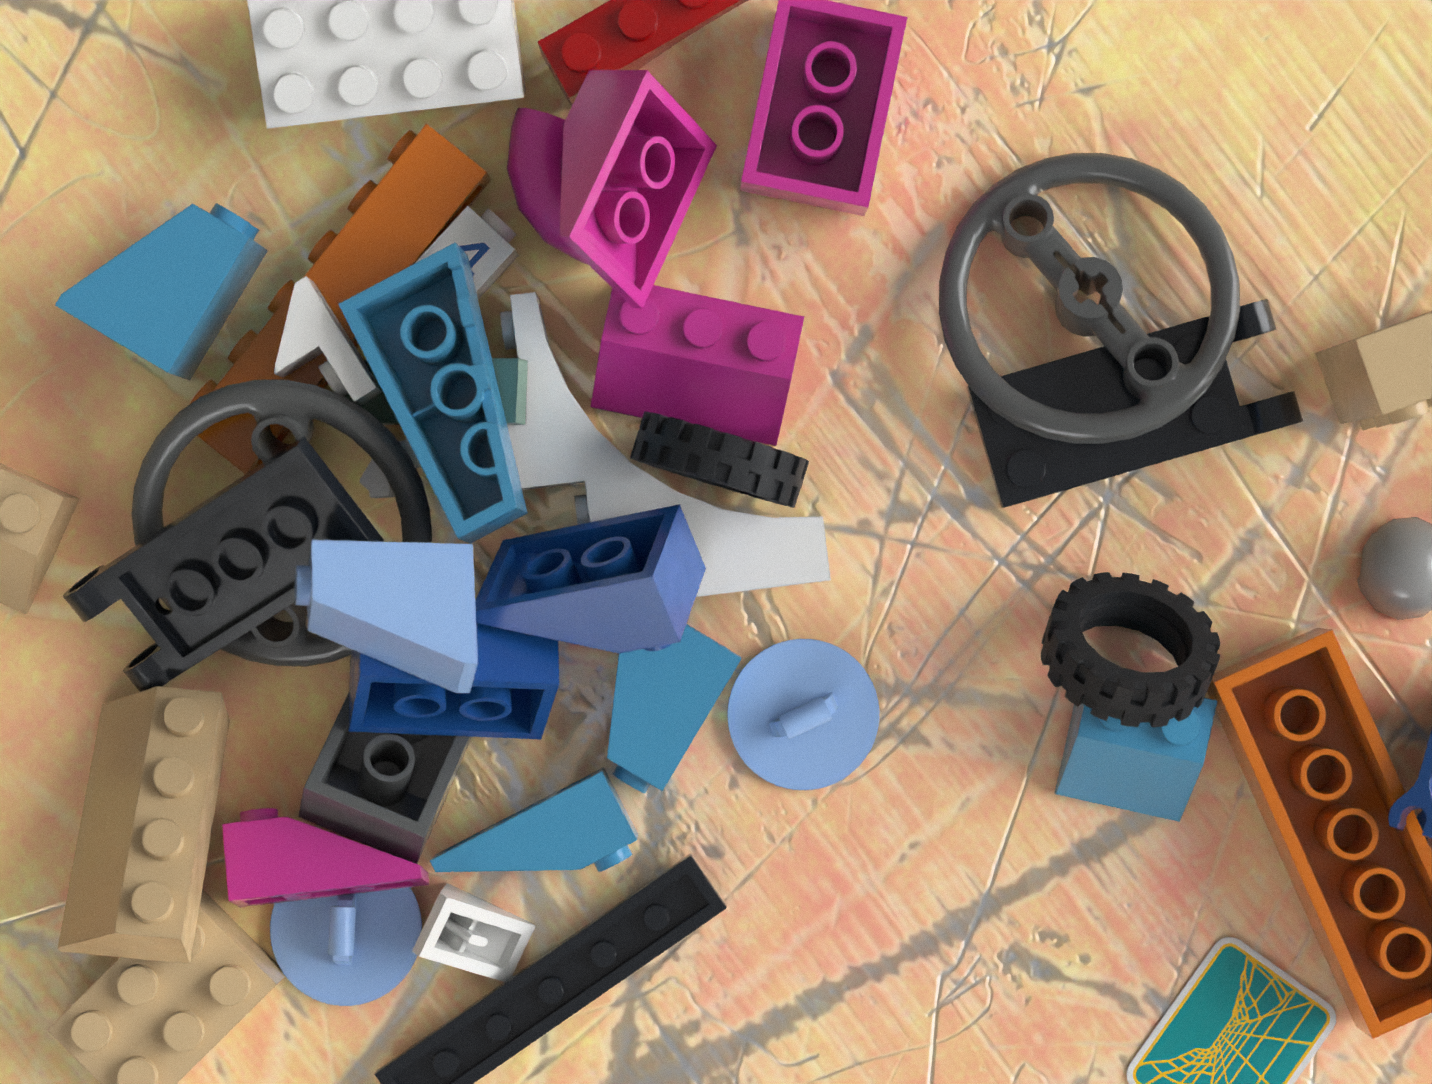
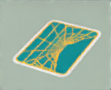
[1126,937,1336,1084]

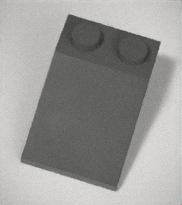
[298,693,472,864]

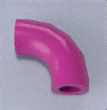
[507,107,588,265]

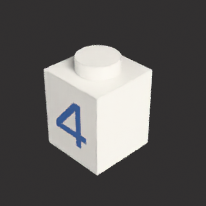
[415,206,519,299]

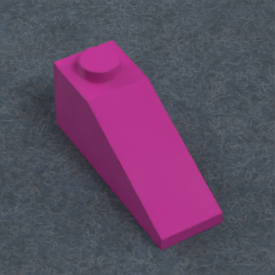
[222,808,429,907]

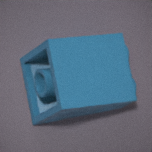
[55,203,268,380]

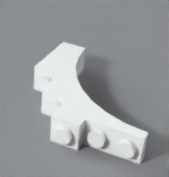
[500,292,831,597]

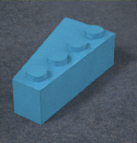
[339,242,528,544]

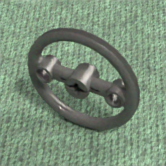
[939,153,1240,444]
[131,380,432,667]

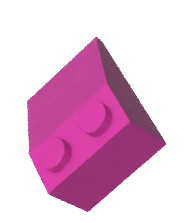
[559,70,717,309]

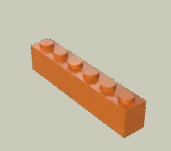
[189,124,491,474]

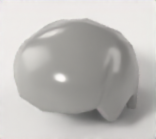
[1357,517,1432,620]

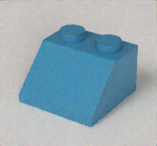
[1055,698,1217,822]

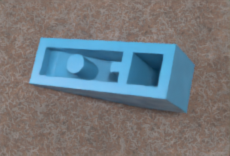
[430,767,639,872]

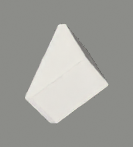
[412,883,536,982]

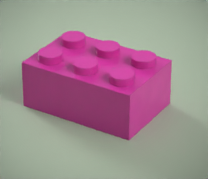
[740,0,908,216]

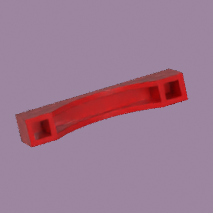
[538,0,749,107]

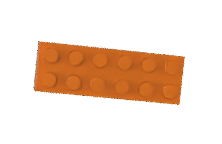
[1207,628,1432,1039]

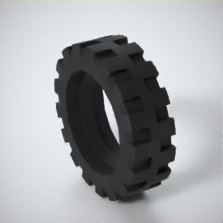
[630,411,809,508]
[1041,572,1220,728]

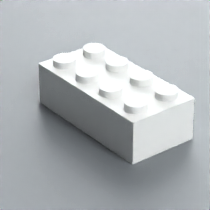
[247,0,526,129]

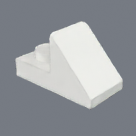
[274,276,383,405]

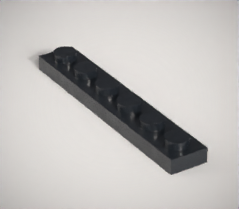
[374,853,727,1084]

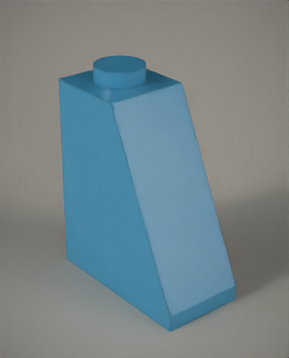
[607,624,742,793]

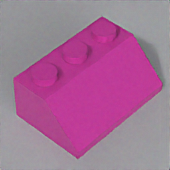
[590,285,804,446]

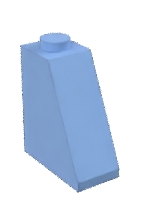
[295,540,478,693]

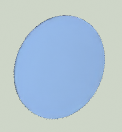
[727,639,879,790]
[270,887,422,1006]

